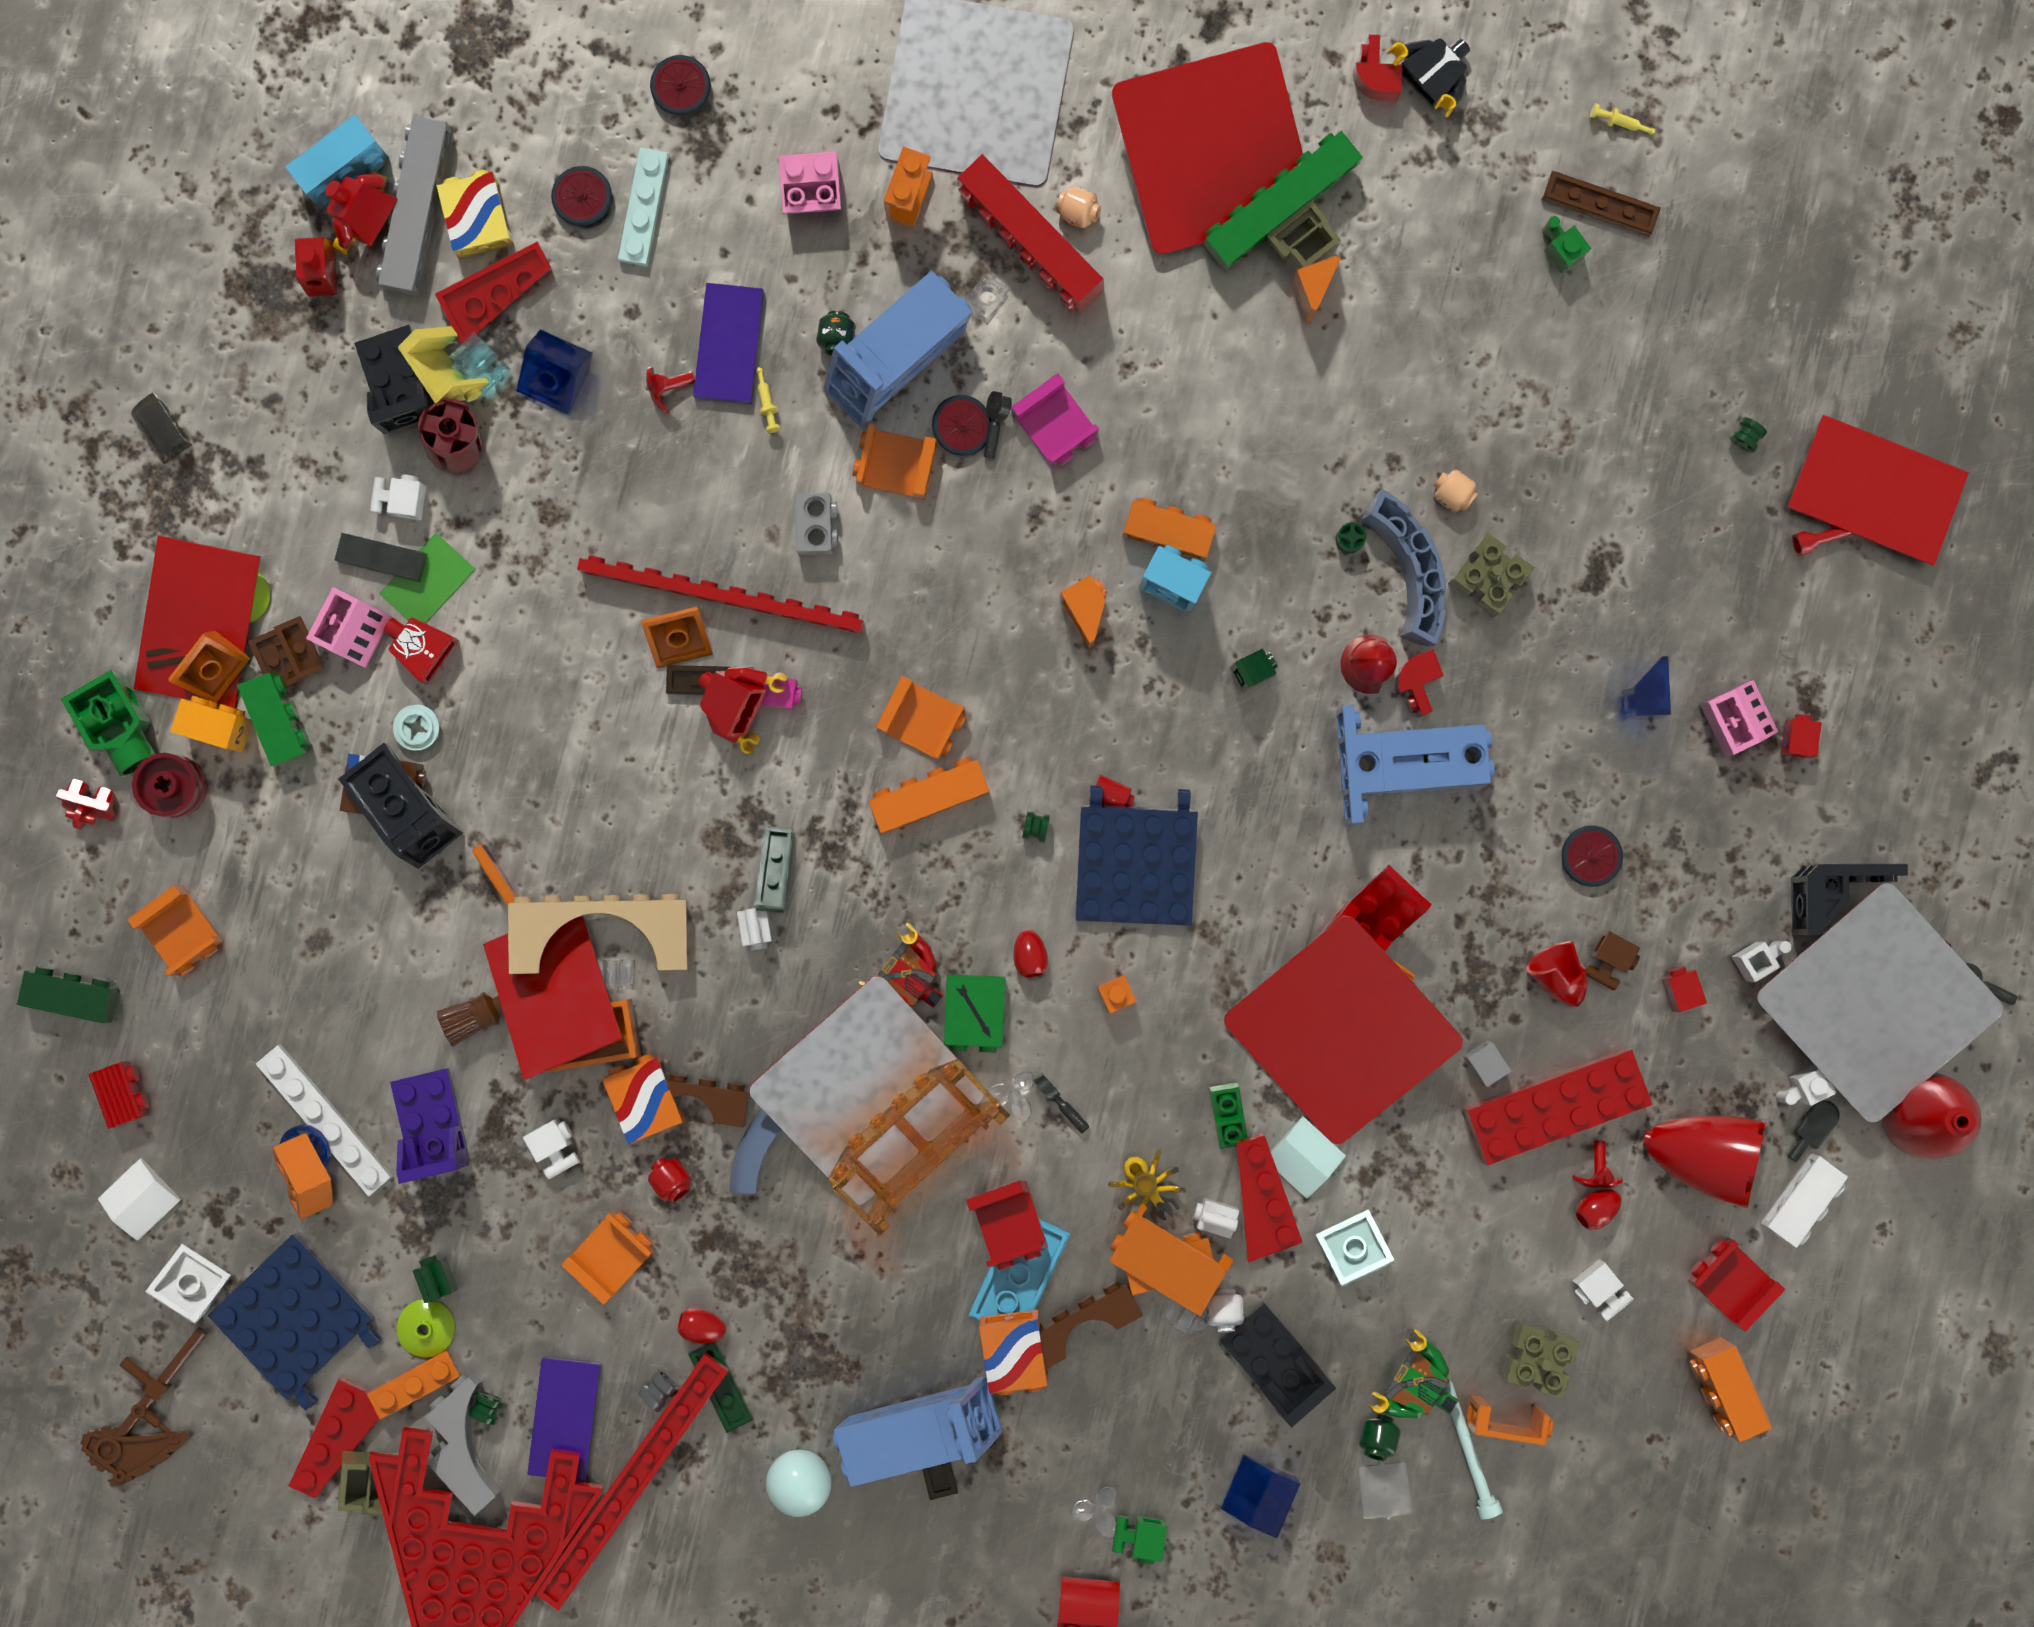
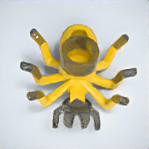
[1108,1149,1186,1224]

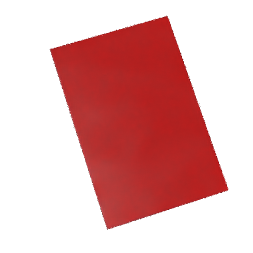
[1787,414,1969,566]
[133,535,261,708]
[483,915,623,1081]

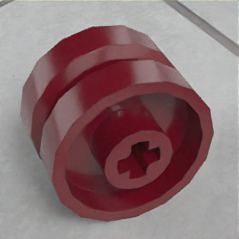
[132,752,208,818]

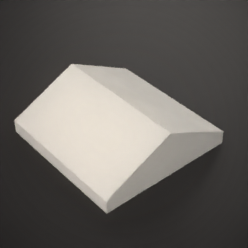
[98,1158,181,1241]
[145,1244,231,1324]

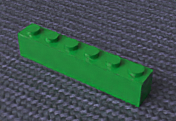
[1204,130,1363,271]

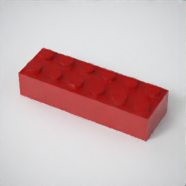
[957,154,1104,314]
[1462,1048,1653,1166]

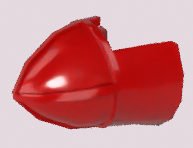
[1340,635,1397,694]
[1525,941,1588,1007]

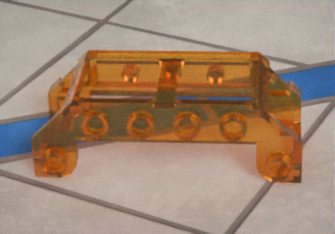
[828,1059,1011,1236]

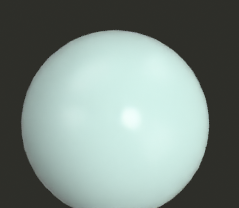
[766,1449,832,1517]

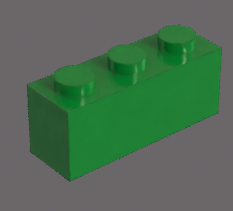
[237,670,310,766]

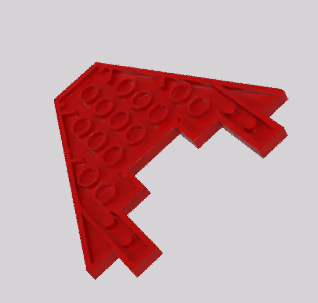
[369,1427,603,1627]

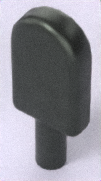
[1787,1100,1840,1163]

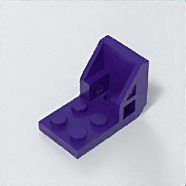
[390,1068,469,1184]

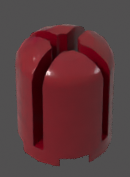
[418,399,483,473]

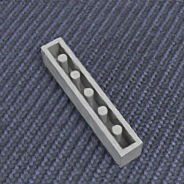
[376,116,452,297]

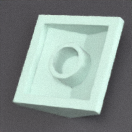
[1271,1116,1346,1199]
[1316,1210,1395,1287]

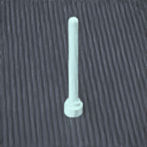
[1444,1381,1503,1520]

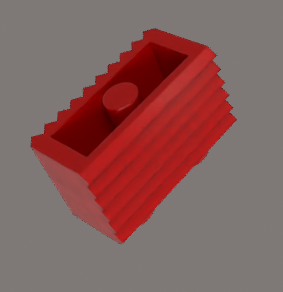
[88,1061,149,1129]

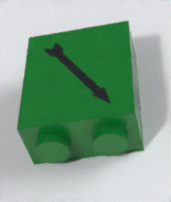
[944,974,1005,1053]

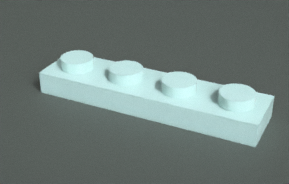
[618,147,669,267]

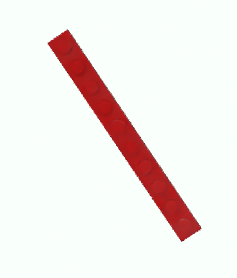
[577,555,865,634]
[535,1353,729,1611]

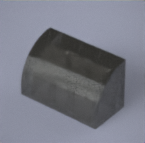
[131,392,192,464]

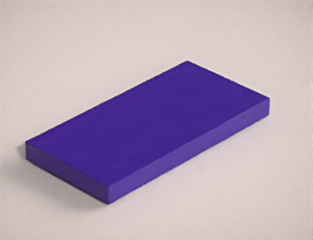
[693,282,764,404]
[527,1356,601,1482]

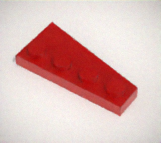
[435,241,552,347]
[1236,1133,1303,1263]
[288,1377,379,1499]

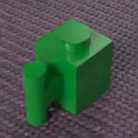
[1542,216,1592,273]
[1112,1515,1167,1565]

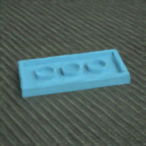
[968,1219,1070,1321]

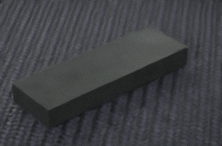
[334,533,427,582]

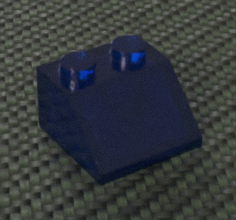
[516,329,593,415]
[1618,656,1671,720]
[1220,1454,1300,1538]

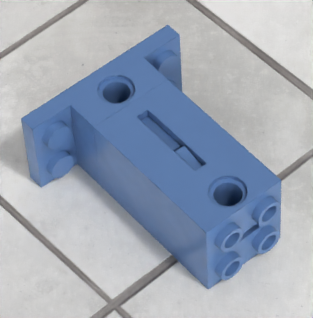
[823,270,972,430]
[1336,705,1495,825]
[833,1376,1003,1487]

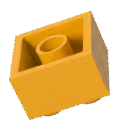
[170,696,252,753]

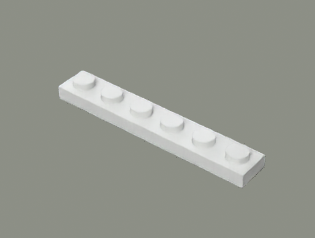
[256,1044,393,1197]

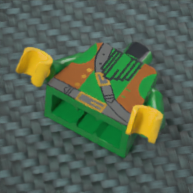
[1367,1329,1459,1419]

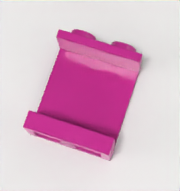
[1011,373,1099,467]

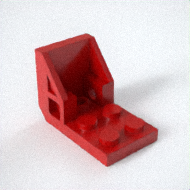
[1315,864,1432,952]

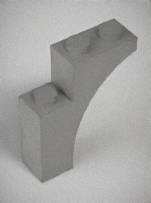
[425,1373,501,1516]

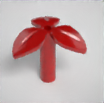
[646,367,695,414]
[1572,1140,1623,1188]

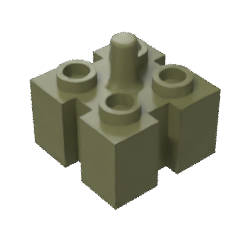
[1448,533,1535,618]
[1500,1320,1580,1399]

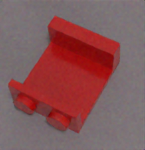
[966,1180,1049,1271]
[1688,1237,1786,1332]

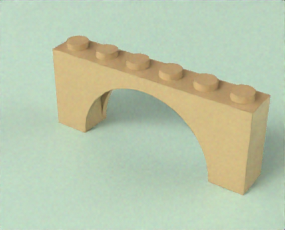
[508,894,687,974]

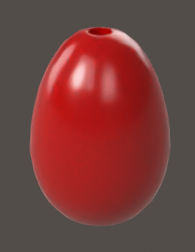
[1013,929,1048,978]
[1575,1189,1622,1230]
[677,1308,726,1344]

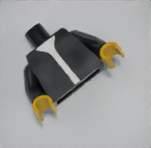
[1386,38,1470,117]

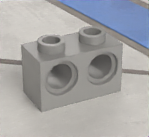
[795,493,838,555]

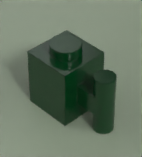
[412,1255,458,1303]

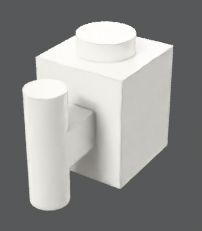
[370,475,426,520]
[737,908,774,951]
[1731,941,1791,982]
[1776,1065,1837,1106]
[523,1118,580,1179]
[1192,1198,1239,1239]
[1572,1259,1634,1322]

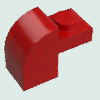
[1353,34,1402,102]
[1395,649,1444,718]

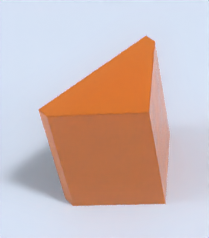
[1291,256,1341,324]
[641,606,713,668]
[168,631,250,703]

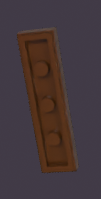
[1541,170,1661,237]

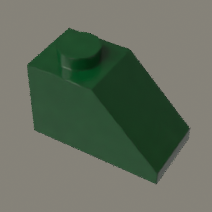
[1230,648,1278,693]

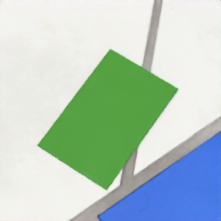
[379,533,475,623]

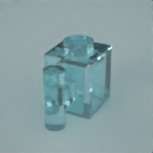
[449,332,510,393]

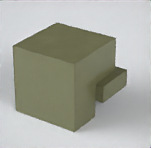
[1266,199,1341,273]
[338,1451,397,1514]

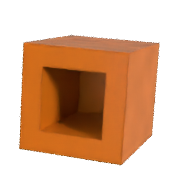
[1097,975,1137,1014]

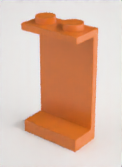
[1109,1204,1234,1317]

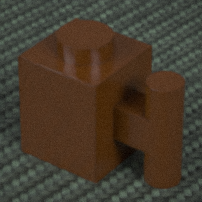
[1585,931,1640,991]

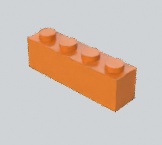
[869,757,990,834]

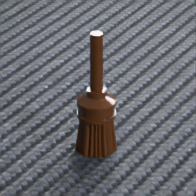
[437,992,503,1047]

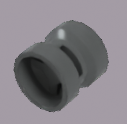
[638,1370,679,1412]

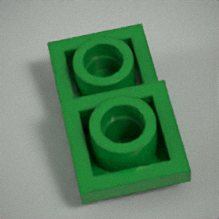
[1209,1082,1248,1149]

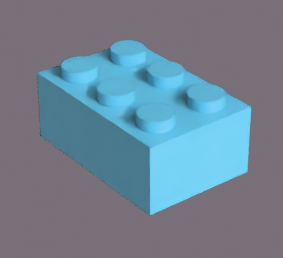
[285,114,389,209]
[1139,545,1212,614]

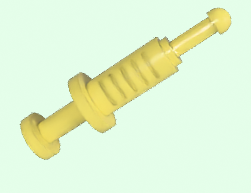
[1590,103,1655,135]
[756,367,780,433]

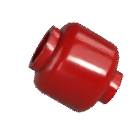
[648,1158,692,1202]

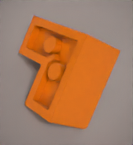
[273,1133,333,1220]

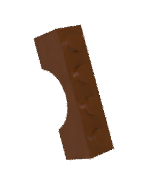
[666,1074,751,1128]
[1039,1280,1143,1370]

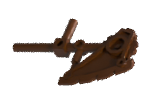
[80,1327,208,1487]

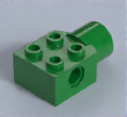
[61,670,155,776]

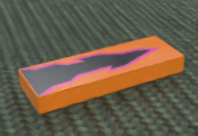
[472,844,520,906]

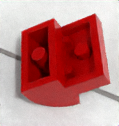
[1057,1577,1120,1627]

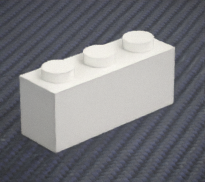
[1760,1154,1848,1248]

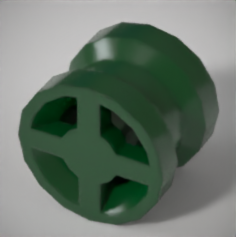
[1730,417,1767,453]
[1335,522,1367,554]
[1022,810,1050,843]
[469,1391,505,1425]

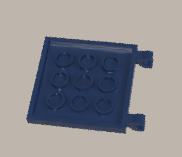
[1076,785,1198,926]
[208,1233,383,1411]

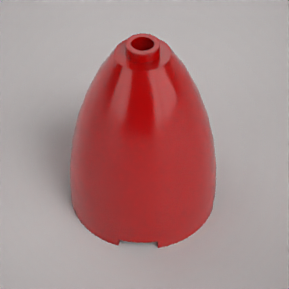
[1882,1072,1982,1159]
[1643,1115,1766,1208]

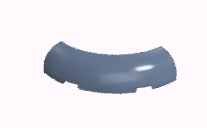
[1360,489,1446,646]
[730,1109,782,1194]

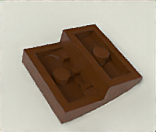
[248,616,325,688]

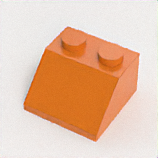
[1060,575,1107,649]

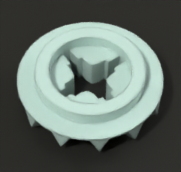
[393,705,440,751]

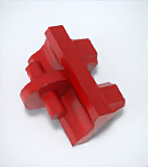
[56,779,116,830]

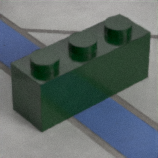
[17,966,119,1023]

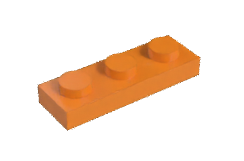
[367,1350,461,1420]

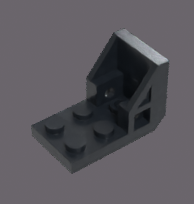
[354,324,435,435]
[338,743,463,869]
[1791,864,1908,935]
[1220,1302,1336,1428]

